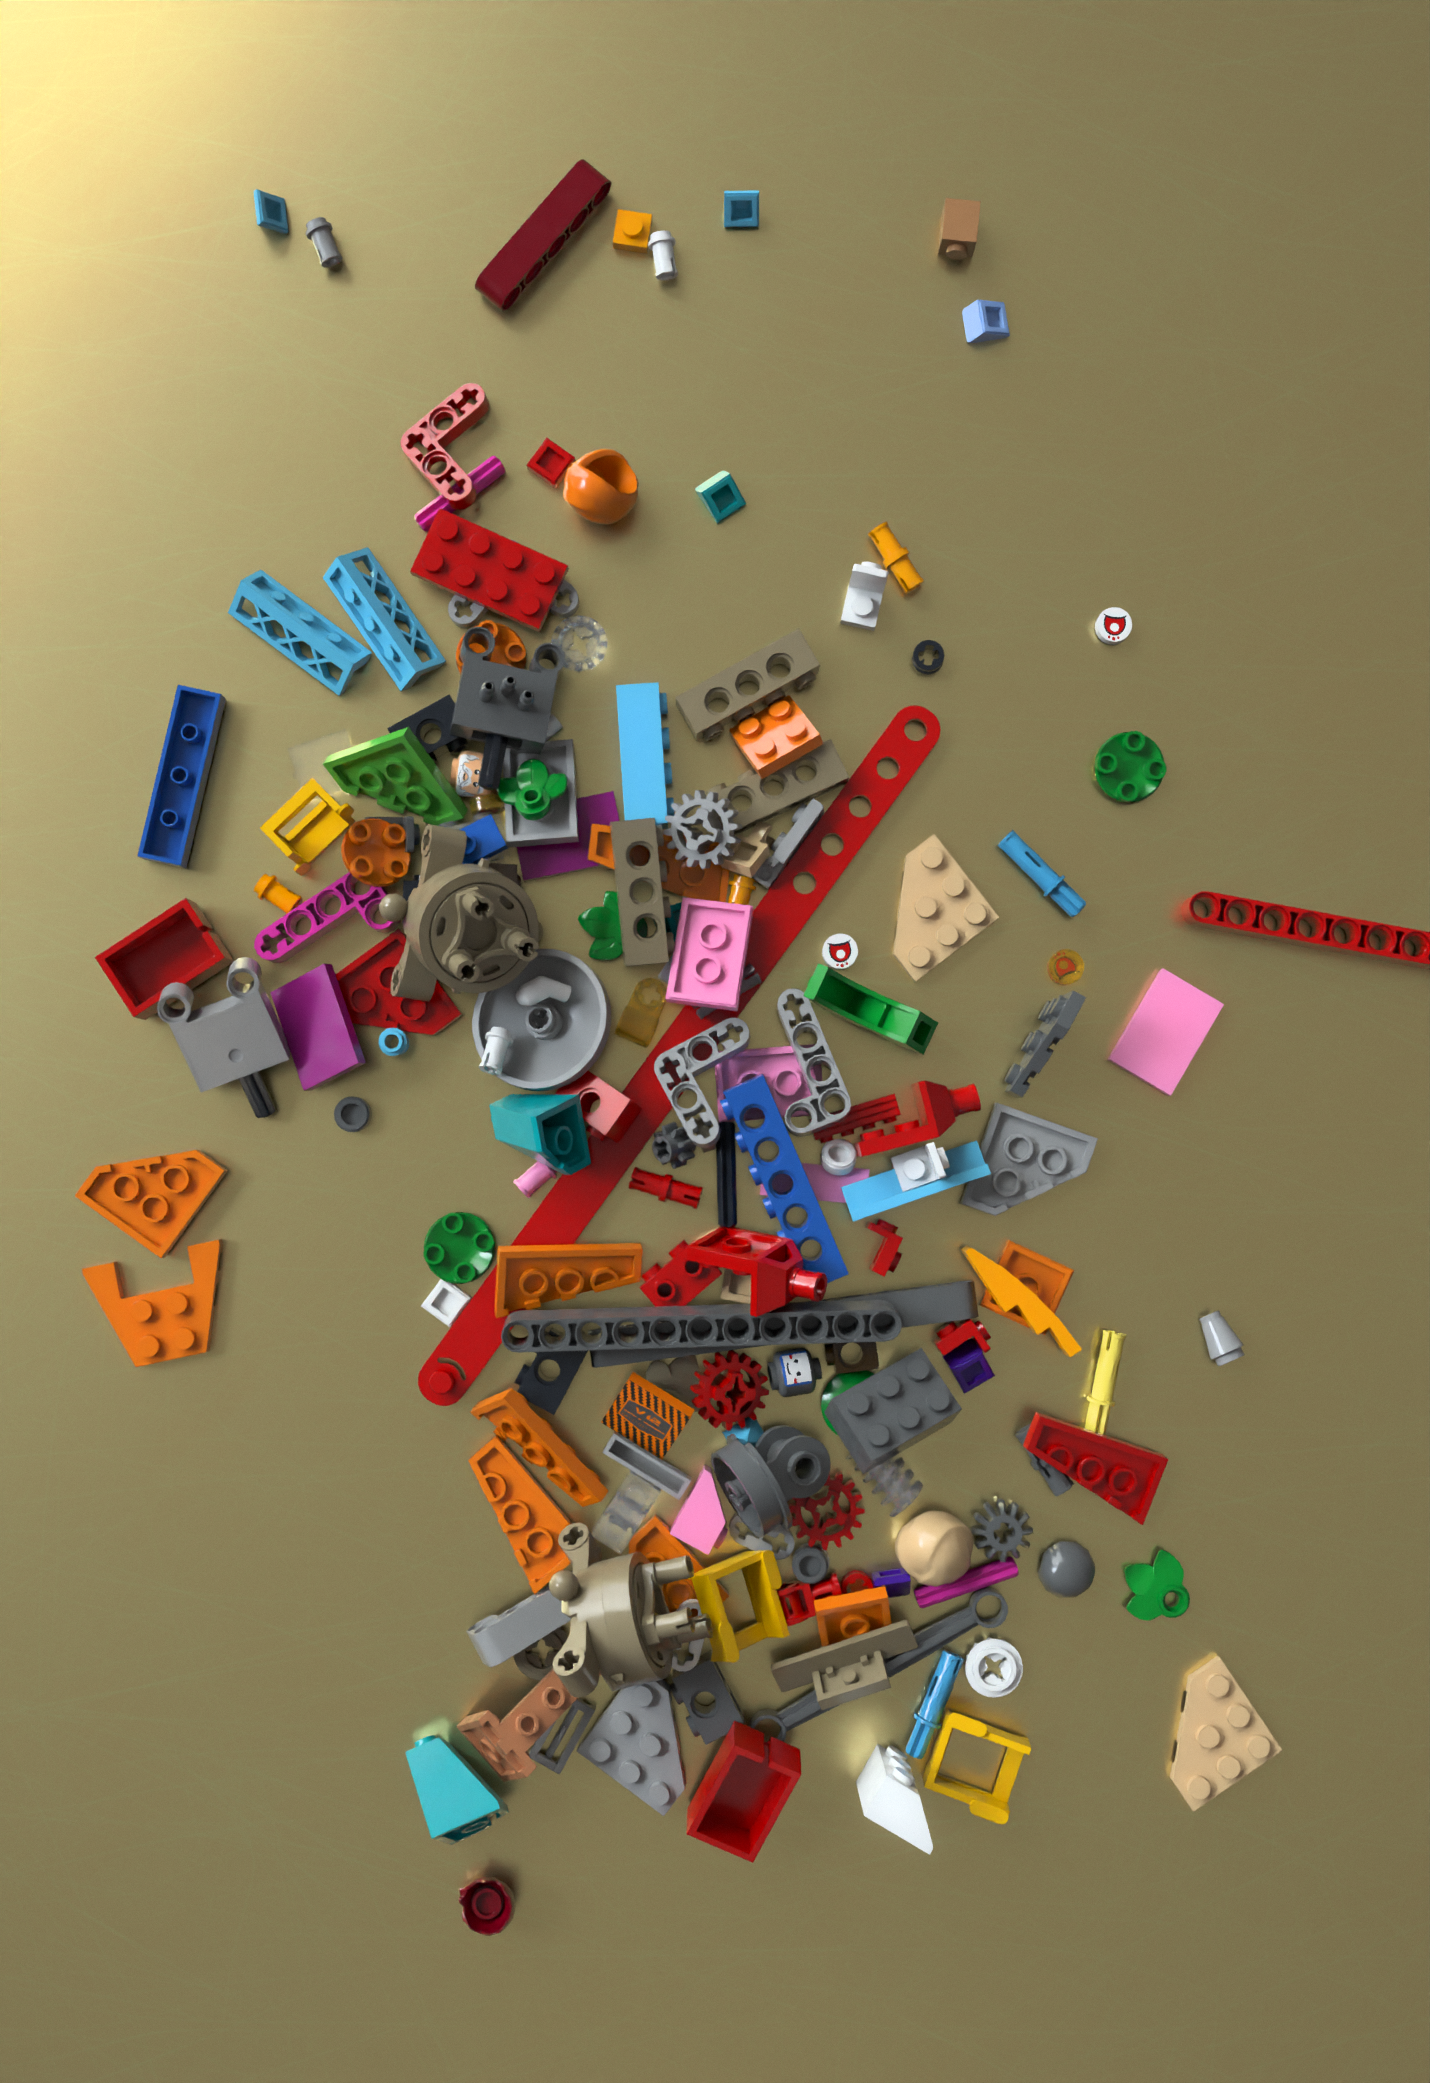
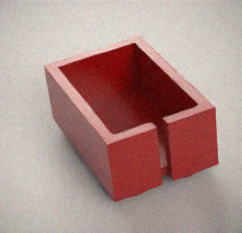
[95,898,234,1020]
[686,1720,801,1863]

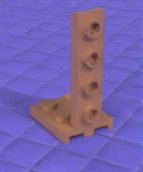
[456,1669,601,1782]

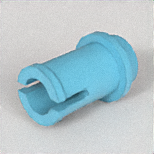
[378,1027,410,1056]

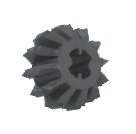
[970,1498,1033,1562]

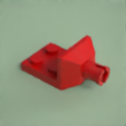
[853,1080,981,1157]
[687,1227,827,1317]

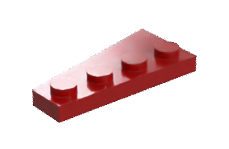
[1023,1412,1168,1525]

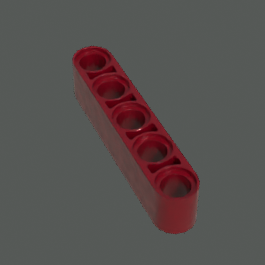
[475,159,612,312]

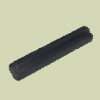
[716,1122,737,1227]

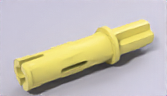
[1085,1330,1126,1435]

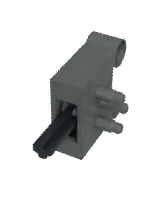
[449,627,565,790]

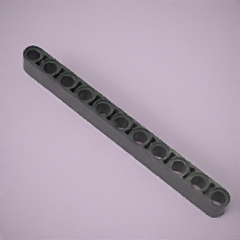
[587,1280,979,1368]
[501,1300,902,1353]

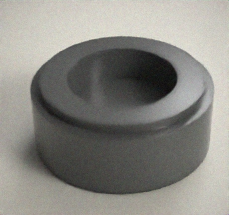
[334,1096,372,1132]
[792,1545,828,1584]

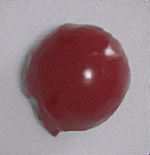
[459,1877,516,1936]

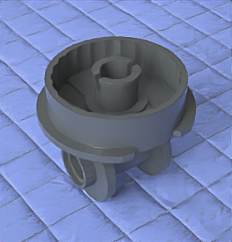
[711,1425,831,1537]

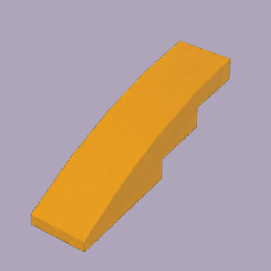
[961,1246,1082,1357]

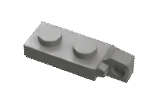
[752,798,824,889]

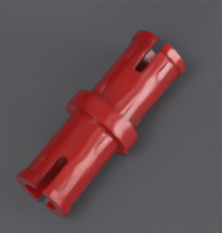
[628,1167,703,1209]

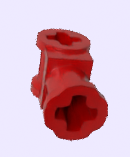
[776,1572,842,1627]

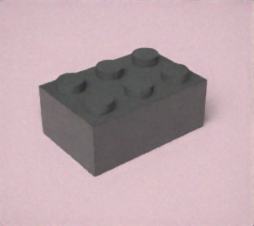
[824,1348,962,1474]

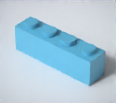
[616,682,675,829]

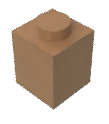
[938,198,981,260]

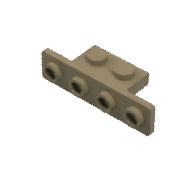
[771,1620,918,1710]

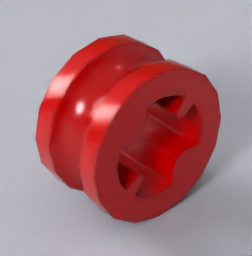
[840,1569,874,1595]

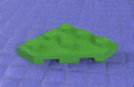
[323,727,468,826]

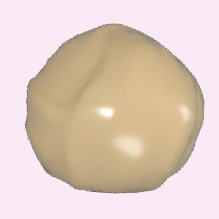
[895,1511,973,1587]

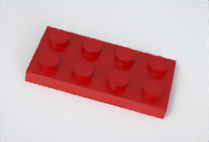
[410,508,569,632]

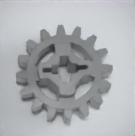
[663,790,742,869]

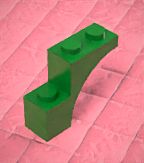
[803,963,938,1055]

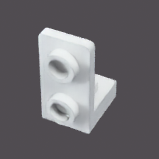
[840,562,889,631]
[890,1142,950,1192]

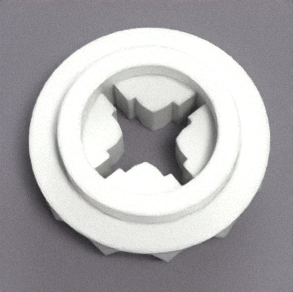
[964,1637,1023,1698]

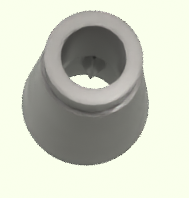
[1199,1310,1245,1367]

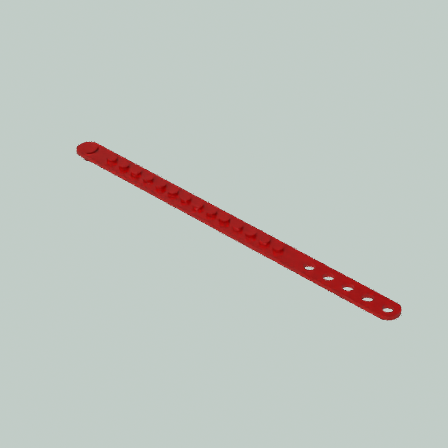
[418,705,941,1406]

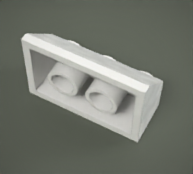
[856,1744,933,1855]

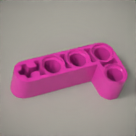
[254,872,401,963]

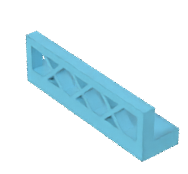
[323,547,446,691]
[228,570,372,696]
[841,1140,991,1222]

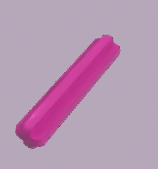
[414,456,505,532]
[914,1556,1019,1608]

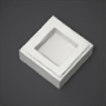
[421,1279,472,1327]

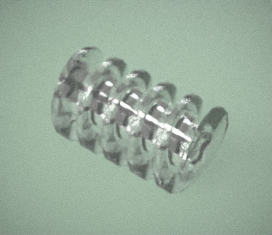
[846,1453,923,1517]

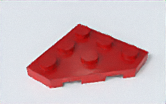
[335,928,463,1036]

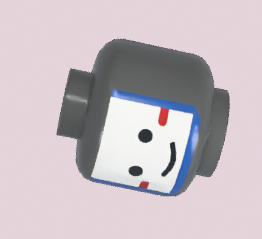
[767,1348,822,1397]

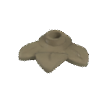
[646,1355,712,1412]

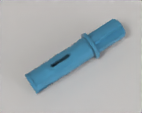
[997,830,1086,917]
[905,1649,965,1759]

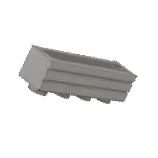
[602,1431,691,1500]

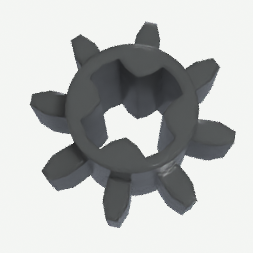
[652,1122,696,1169]

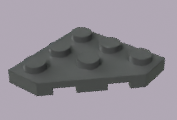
[1004,990,1086,1098]

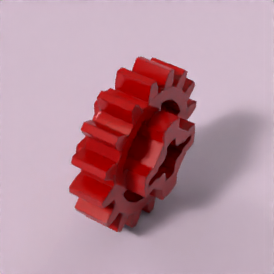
[690,1350,769,1431]
[788,1471,865,1550]

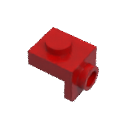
[865,1218,903,1277]
[932,1319,991,1356]

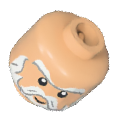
[450,751,492,799]

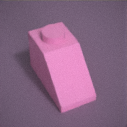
[670,1465,728,1555]

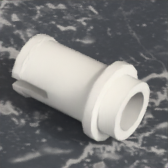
[648,230,678,280]
[479,1027,513,1075]

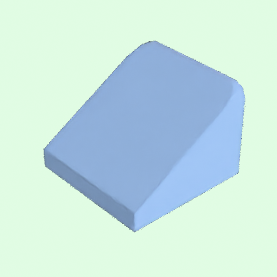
[962,300,1010,343]

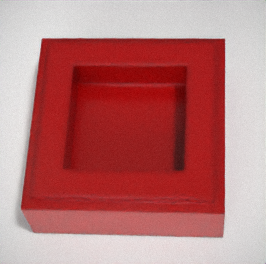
[526,438,576,489]

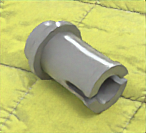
[306,217,342,267]

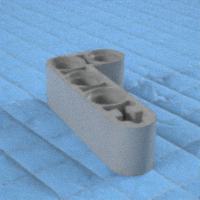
[777,988,851,1137]
[467,1571,573,1667]

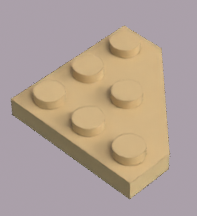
[893,834,999,983]
[1170,1656,1283,1812]

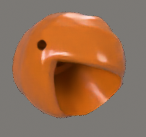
[563,449,639,524]

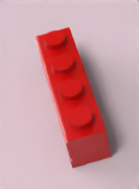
[808,1093,901,1143]

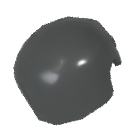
[1038,1541,1095,1598]

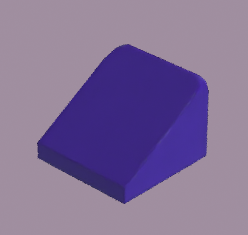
[943,1338,995,1394]
[871,1568,911,1598]

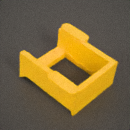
[260,777,355,876]
[688,1550,790,1663]
[922,1709,1031,1825]

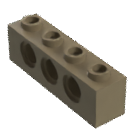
[676,629,820,741]
[706,739,849,836]
[610,818,674,966]

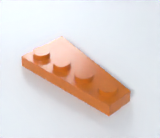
[494,1243,643,1318]
[470,1388,609,1507]

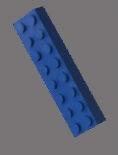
[138,685,226,869]

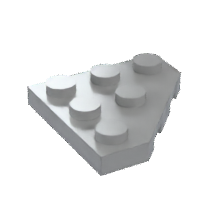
[960,1103,1098,1216]
[577,1679,687,1816]

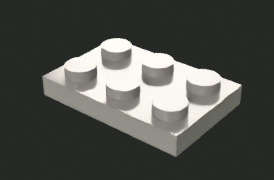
[503,739,579,848]

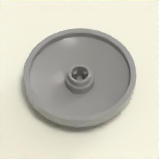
[472,949,611,1091]

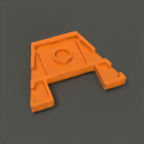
[82,1239,223,1367]

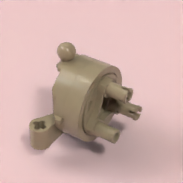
[379,824,543,1002]
[549,1522,713,1698]

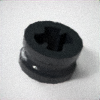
[912,640,945,675]

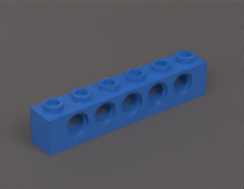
[720,1074,849,1283]

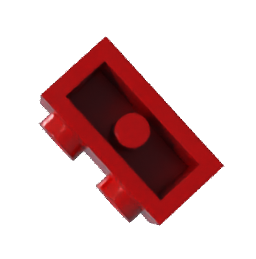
[639,1239,722,1307]

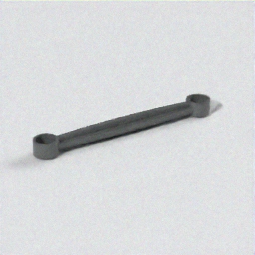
[749,1587,1008,1742]

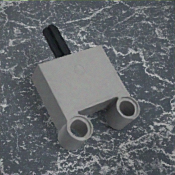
[157,957,290,1118]

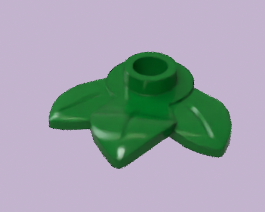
[497,759,567,821]
[578,891,648,961]
[1124,1550,1190,1621]

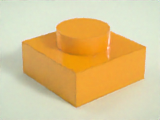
[613,209,652,254]

